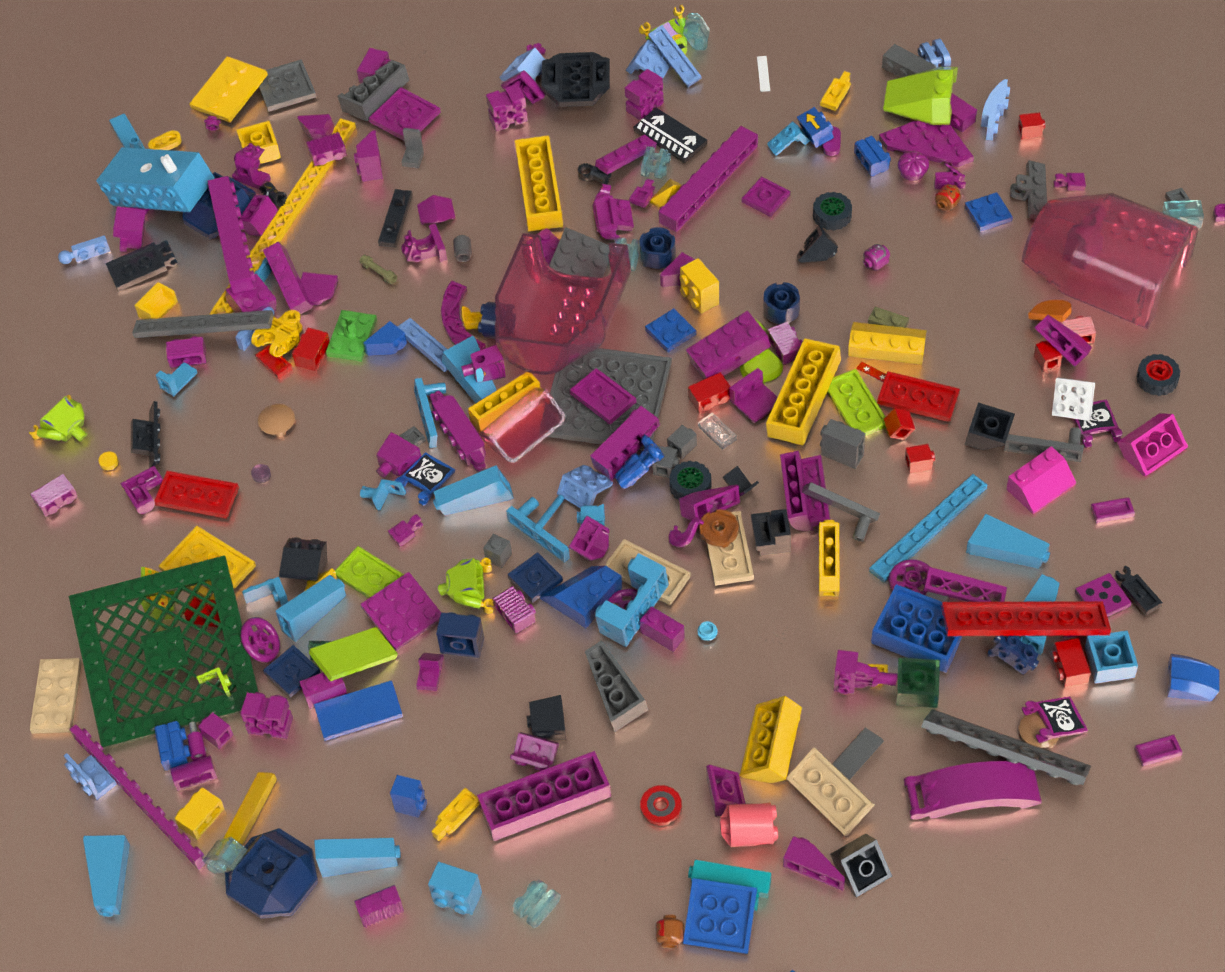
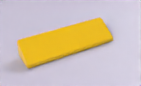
[221,772,277,851]

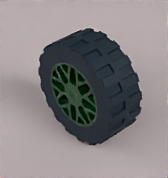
[813,192,852,231]
[669,461,712,500]

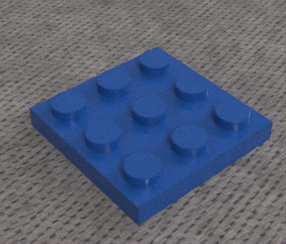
[683,878,757,954]

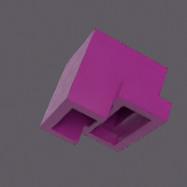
[113,206,146,253]

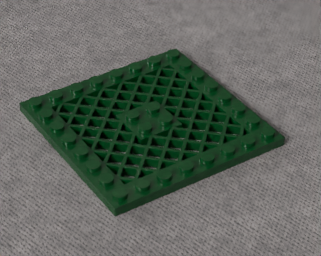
[69,555,259,749]

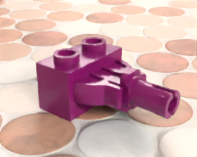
[834,650,898,694]

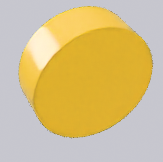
[99,451,119,471]

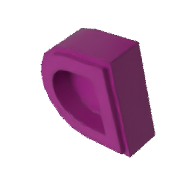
[1213,204,1225,222]

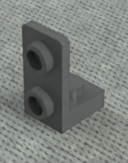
[402,128,424,169]

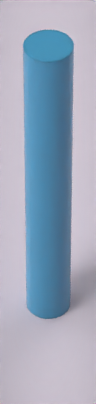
[535,495,564,531]

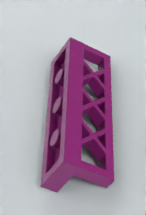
[924,567,1007,602]

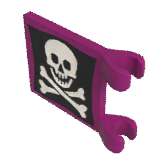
[1070,399,1123,448]
[1022,696,1088,743]

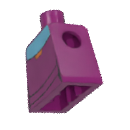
[461,344,506,382]

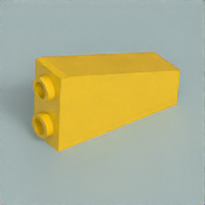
[818,520,839,597]

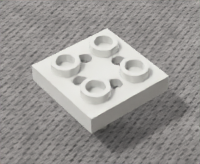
[1052,377,1095,421]

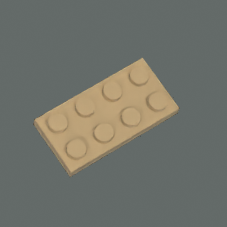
[706,511,754,585]
[604,539,691,605]
[30,658,82,734]
[786,747,875,836]

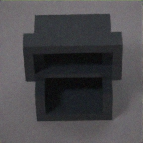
[751,509,791,556]

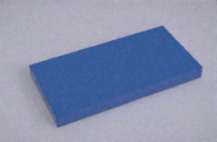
[314,680,403,741]

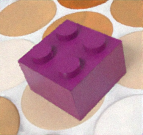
[226,273,277,313]

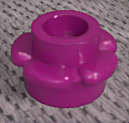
[204,116,221,131]

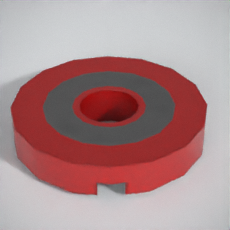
[640,785,682,826]

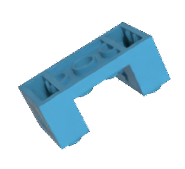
[595,553,669,647]

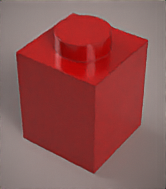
[1018,112,1046,139]
[1034,341,1062,372]
[884,408,915,440]
[905,444,935,474]

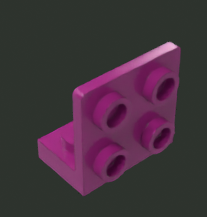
[730,368,778,423]

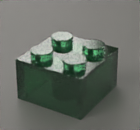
[896,658,940,708]

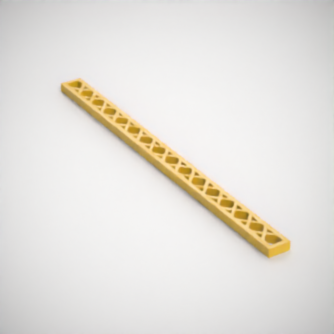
[209,118,356,315]

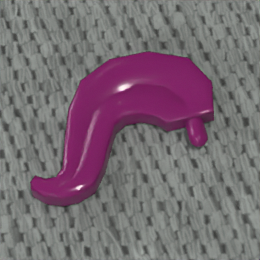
[668,518,704,548]

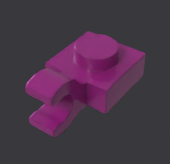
[934,172,966,189]
[1053,173,1086,191]
[629,179,655,208]
[388,514,423,547]

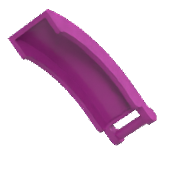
[903,761,1042,820]

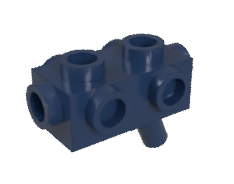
[988,636,1039,675]

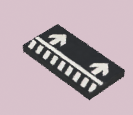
[633,108,707,163]

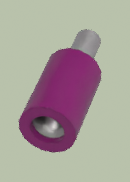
[187,722,206,760]

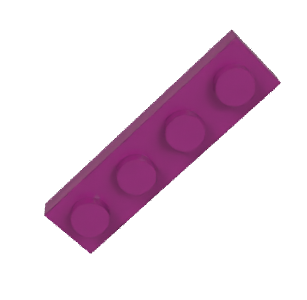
[595,135,657,175]

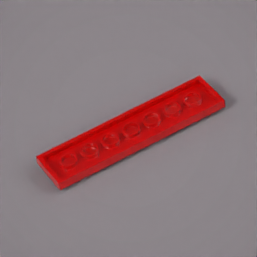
[941,601,1111,636]

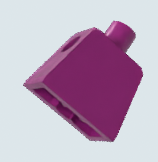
[376,432,421,478]

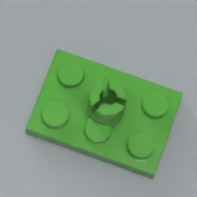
[326,310,377,362]

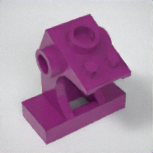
[232,143,271,191]
[401,224,447,262]

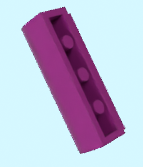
[780,451,831,531]

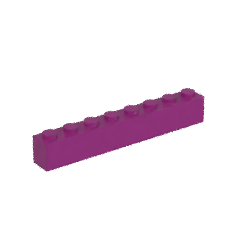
[658,126,758,232]
[208,176,256,294]

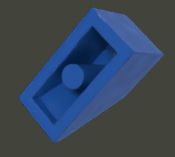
[363,321,407,356]

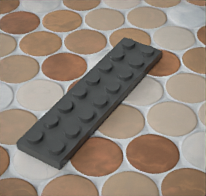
[922,709,1091,785]

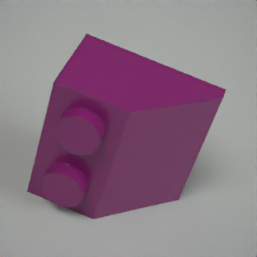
[354,130,383,182]

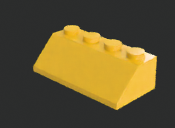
[848,322,927,365]
[739,696,802,783]

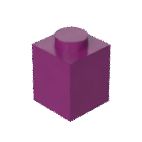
[198,712,233,749]

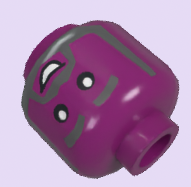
[863,244,890,271]

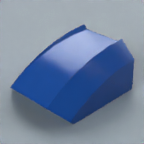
[1168,654,1219,702]

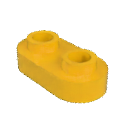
[148,131,182,150]

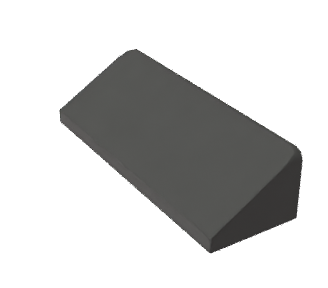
[833,727,884,780]

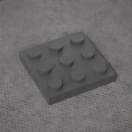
[259,59,316,112]
[547,227,615,291]

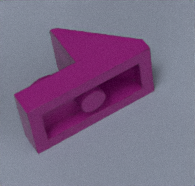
[416,653,444,691]

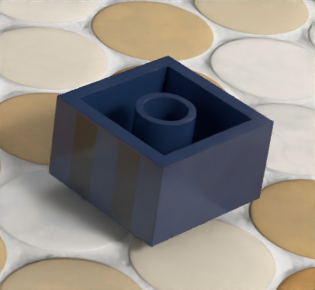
[436,612,484,658]

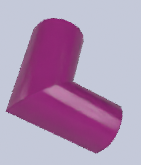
[500,70,546,104]
[120,466,163,514]

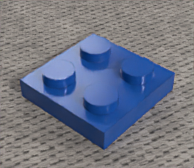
[965,192,1013,232]
[645,308,696,353]

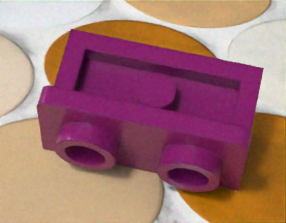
[510,732,559,771]

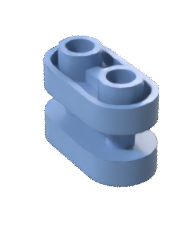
[918,38,951,68]

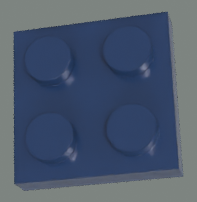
[507,552,563,603]
[263,645,321,698]

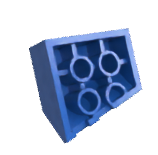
[540,566,622,629]

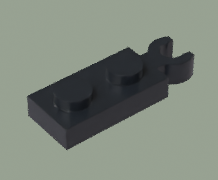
[1114,565,1163,616]

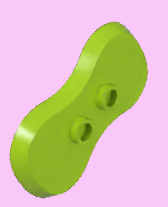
[740,319,783,383]

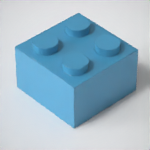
[1084,630,1138,684]
[428,862,482,915]

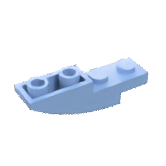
[981,79,1010,141]

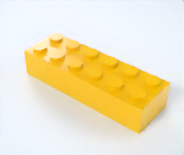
[515,135,563,232]
[766,338,841,445]

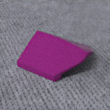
[417,195,455,225]
[568,516,609,561]

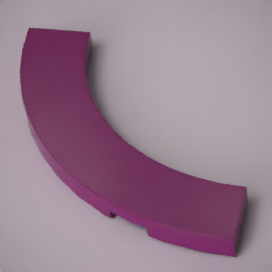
[441,280,486,350]

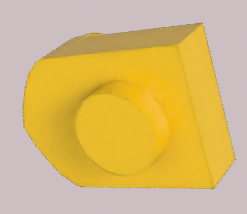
[461,306,482,329]

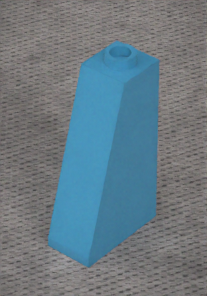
[442,336,497,404]
[433,465,514,516]
[966,514,1051,569]
[1018,574,1060,655]
[275,575,346,642]
[83,835,130,917]
[314,838,401,878]

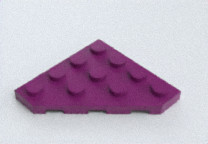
[879,120,974,167]

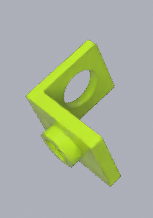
[196,667,232,697]

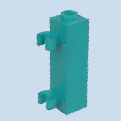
[688,860,772,911]

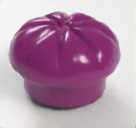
[897,151,929,181]

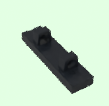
[378,189,413,248]

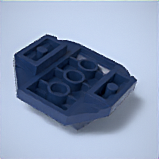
[182,172,256,239]
[225,828,318,919]

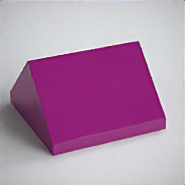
[706,764,746,817]

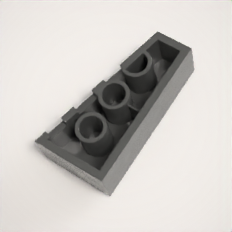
[337,60,409,121]
[585,640,648,732]

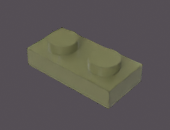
[868,306,909,328]

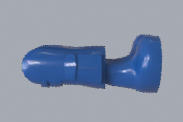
[615,435,665,489]

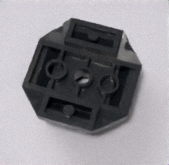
[541,52,610,107]

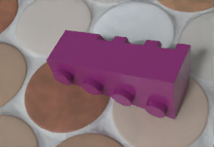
[590,406,660,481]

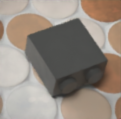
[820,419,866,469]

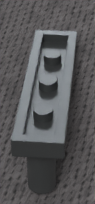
[1004,428,1084,462]
[802,482,880,542]

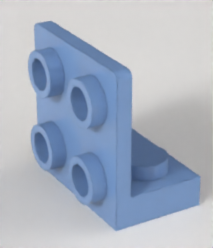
[626,39,671,78]
[557,465,613,508]
[64,753,117,800]

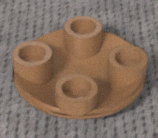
[258,404,295,437]
[1019,711,1060,748]

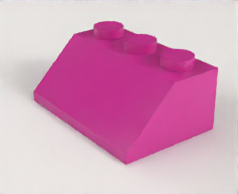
[1117,413,1188,476]
[1006,446,1076,514]

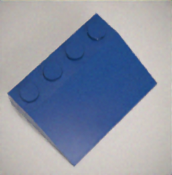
[871,584,962,673]

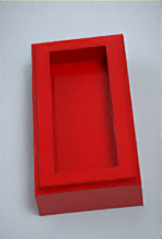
[255,345,293,379]

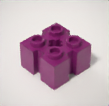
[625,69,664,121]
[486,84,528,132]
[241,692,293,739]

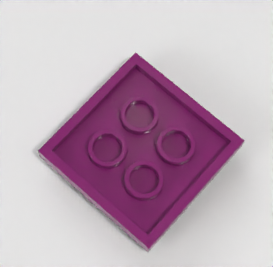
[369,87,441,141]
[361,572,441,651]

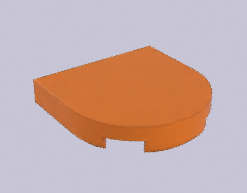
[1028,300,1072,322]

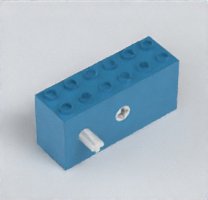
[96,147,215,212]

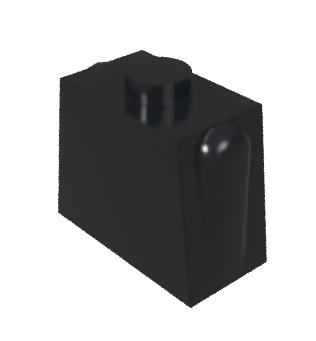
[526,695,566,740]

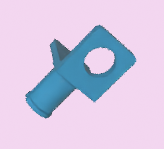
[360,479,406,510]

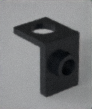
[723,466,759,496]

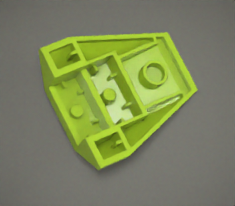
[883,67,958,125]

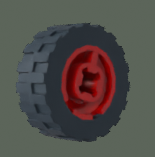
[1136,354,1181,396]

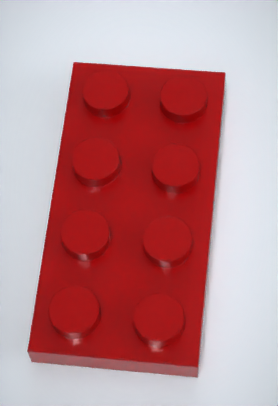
[877,371,960,422]
[154,471,239,519]

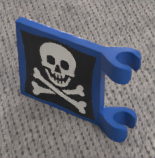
[395,452,455,506]

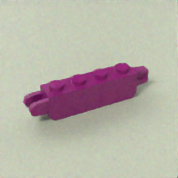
[429,391,486,472]

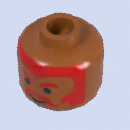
[935,184,961,211]
[656,915,684,948]

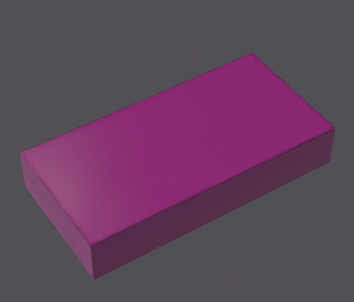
[1091,497,1135,523]
[1134,735,1183,767]

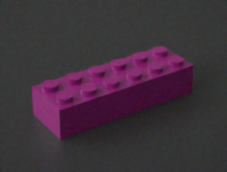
[477,751,611,841]

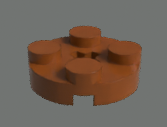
[700,509,739,548]

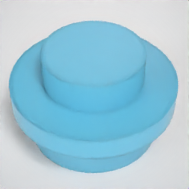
[697,621,718,641]

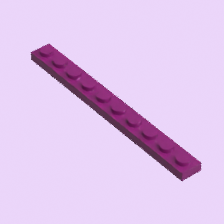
[70,725,205,870]

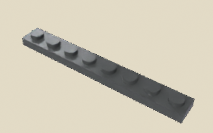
[132,310,274,338]

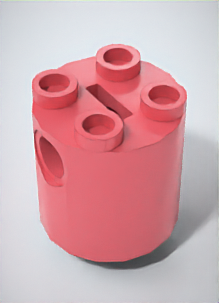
[720,802,778,847]

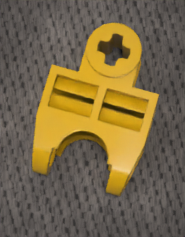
[251,310,303,357]

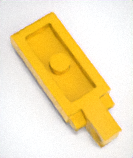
[820,71,851,111]
[432,788,479,841]

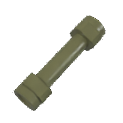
[359,254,397,284]

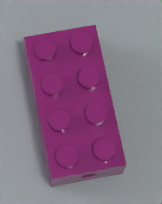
[686,310,771,379]

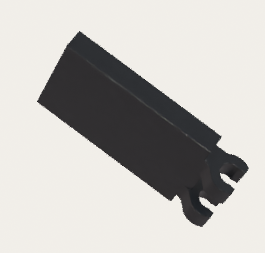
[105,240,178,292]

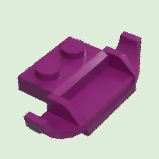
[592,184,634,241]

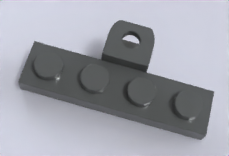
[1010,160,1048,222]

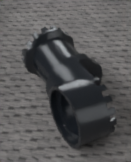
[578,163,612,185]
[259,181,287,207]

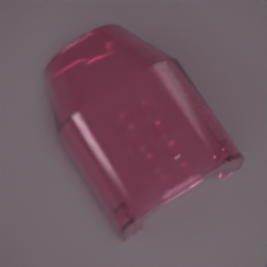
[1021,193,1198,329]
[495,233,631,375]

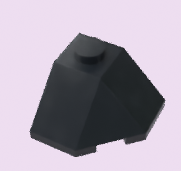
[797,225,838,263]

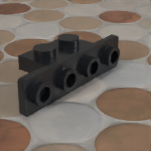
[131,401,161,468]

